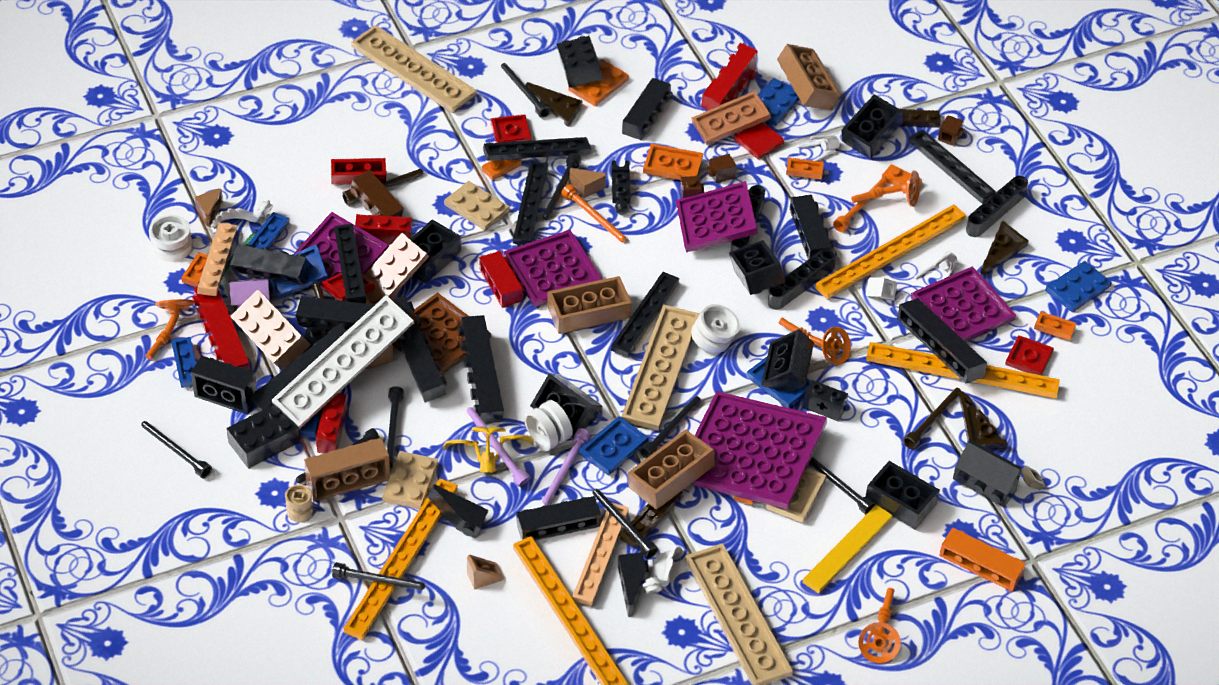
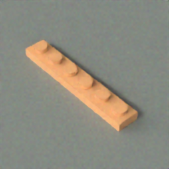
[197,223,237,296]
[572,503,629,607]

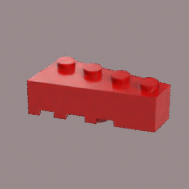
[701,42,758,110]

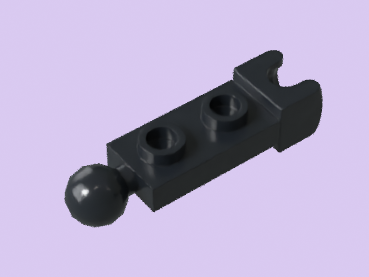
[611,160,631,215]

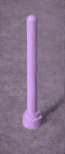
[467,407,531,487]
[542,428,591,505]

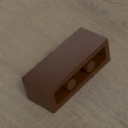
[350,170,404,217]

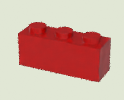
[330,158,386,185]
[355,214,413,245]
[479,251,524,308]
[316,393,348,453]

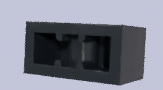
[803,380,848,422]

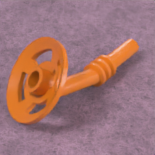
[851,170,920,207]
[145,299,194,360]
[778,317,851,365]
[858,587,901,663]

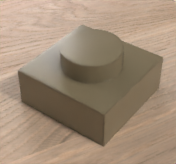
[1021,466,1046,490]

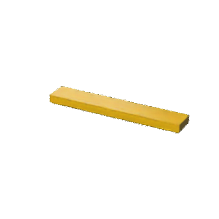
[802,505,892,594]

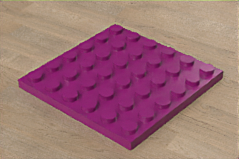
[690,391,828,509]

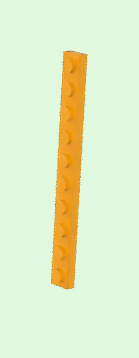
[815,204,966,299]
[866,342,1060,398]
[343,478,458,640]
[513,536,628,685]

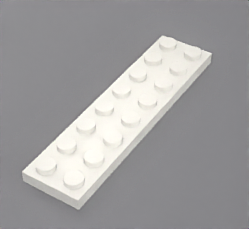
[272,295,414,429]

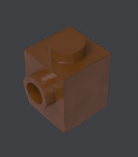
[937,115,965,146]
[707,154,737,183]
[680,176,704,198]

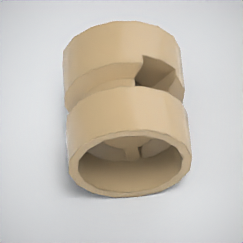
[285,484,313,523]

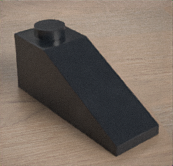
[427,484,489,538]
[617,552,649,617]

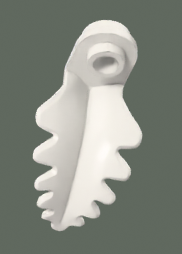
[211,199,274,228]
[642,545,682,594]

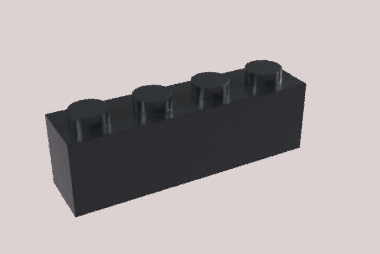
[622,77,673,141]
[789,194,834,259]
[230,244,312,286]
[516,496,601,541]

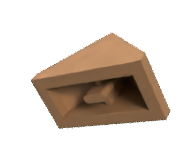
[569,168,606,198]
[194,188,223,227]
[467,554,504,589]

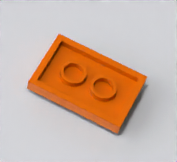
[568,59,629,107]
[643,143,703,180]

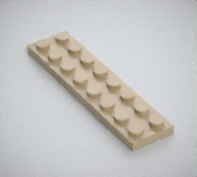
[351,25,476,113]
[621,305,700,431]
[685,543,793,685]

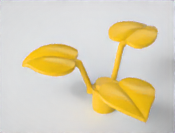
[443,427,534,473]

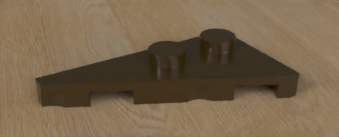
[525,82,583,127]
[980,221,1029,275]
[959,391,1007,449]

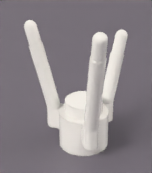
[797,134,839,161]
[914,251,957,279]

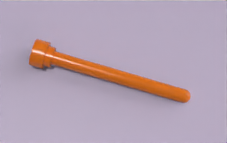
[833,177,887,232]
[561,184,626,243]

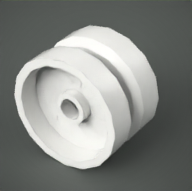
[149,214,193,262]
[691,304,740,353]
[524,400,572,451]

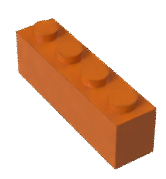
[939,527,1026,592]

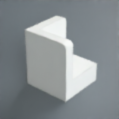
[866,278,898,301]

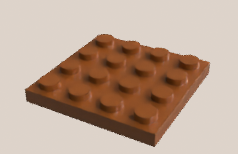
[392,292,491,376]

